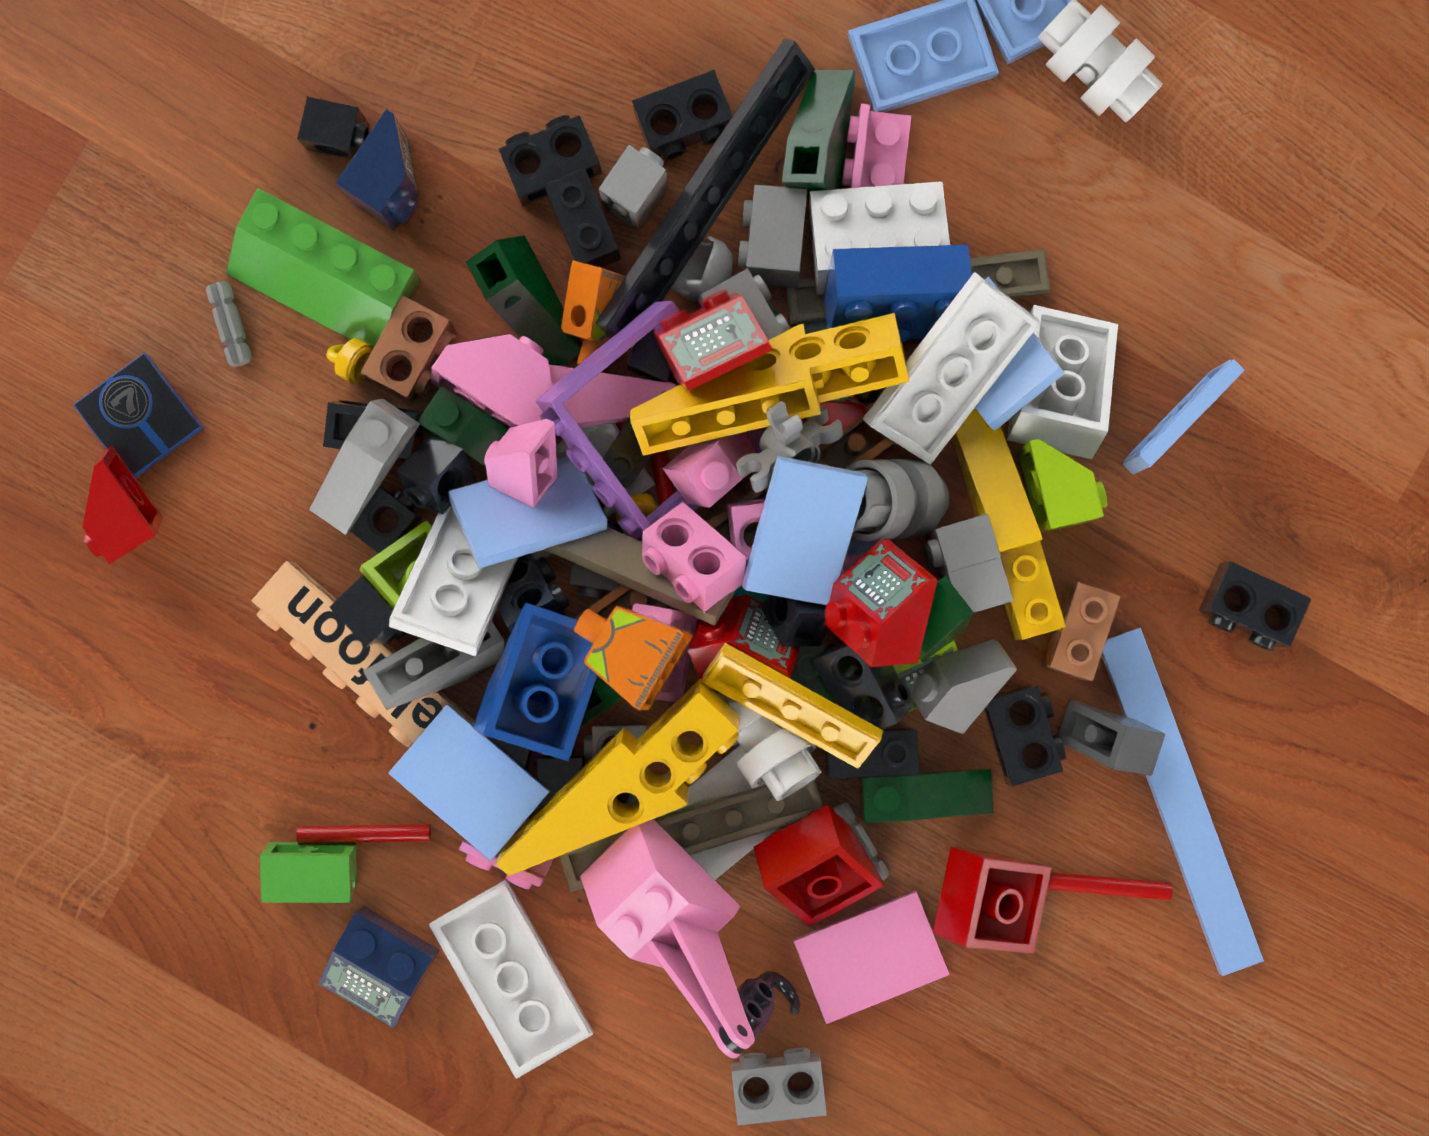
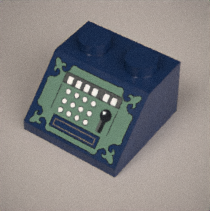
[336,109,418,231]
[318,906,440,1028]

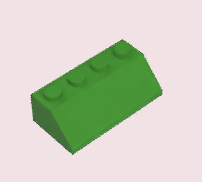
[226,188,421,347]

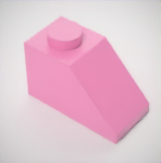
[484,419,558,508]
[662,432,756,508]

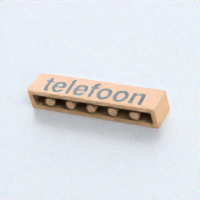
[251,561,475,747]

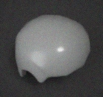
[671,235,733,302]

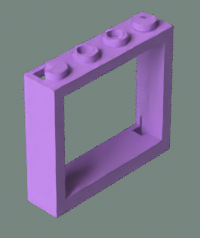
[535,301,764,542]

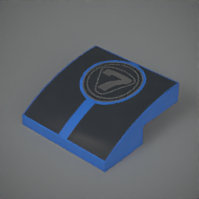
[73,353,204,478]

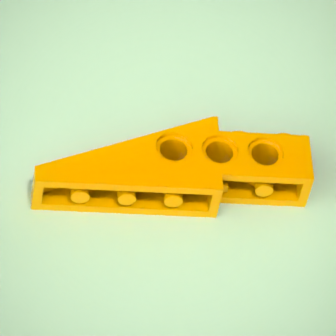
[630,313,910,456]
[952,408,1066,640]
[496,678,739,876]

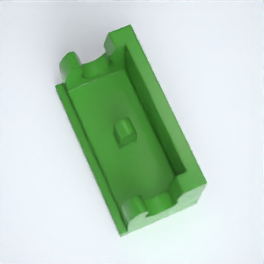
[260,842,357,903]

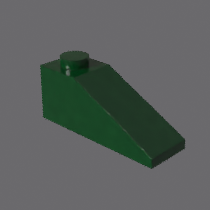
[418,386,509,472]
[859,769,993,823]

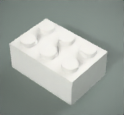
[809,182,950,295]

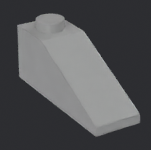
[309,399,420,535]
[363,621,504,710]

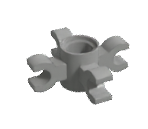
[736,401,843,492]

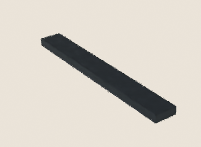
[595,39,815,351]

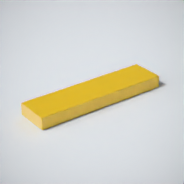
[701,643,883,769]

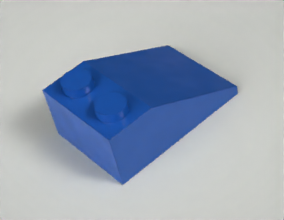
[473,603,597,762]

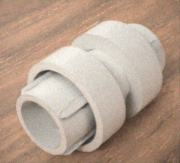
[1037,0,1163,123]
[716,692,821,801]

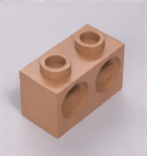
[360,295,456,403]
[1042,582,1121,681]

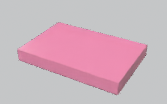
[793,891,950,1024]

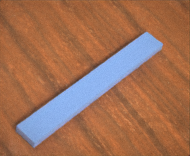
[1101,628,1264,976]

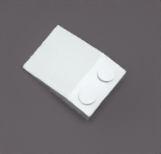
[1007,305,1118,459]

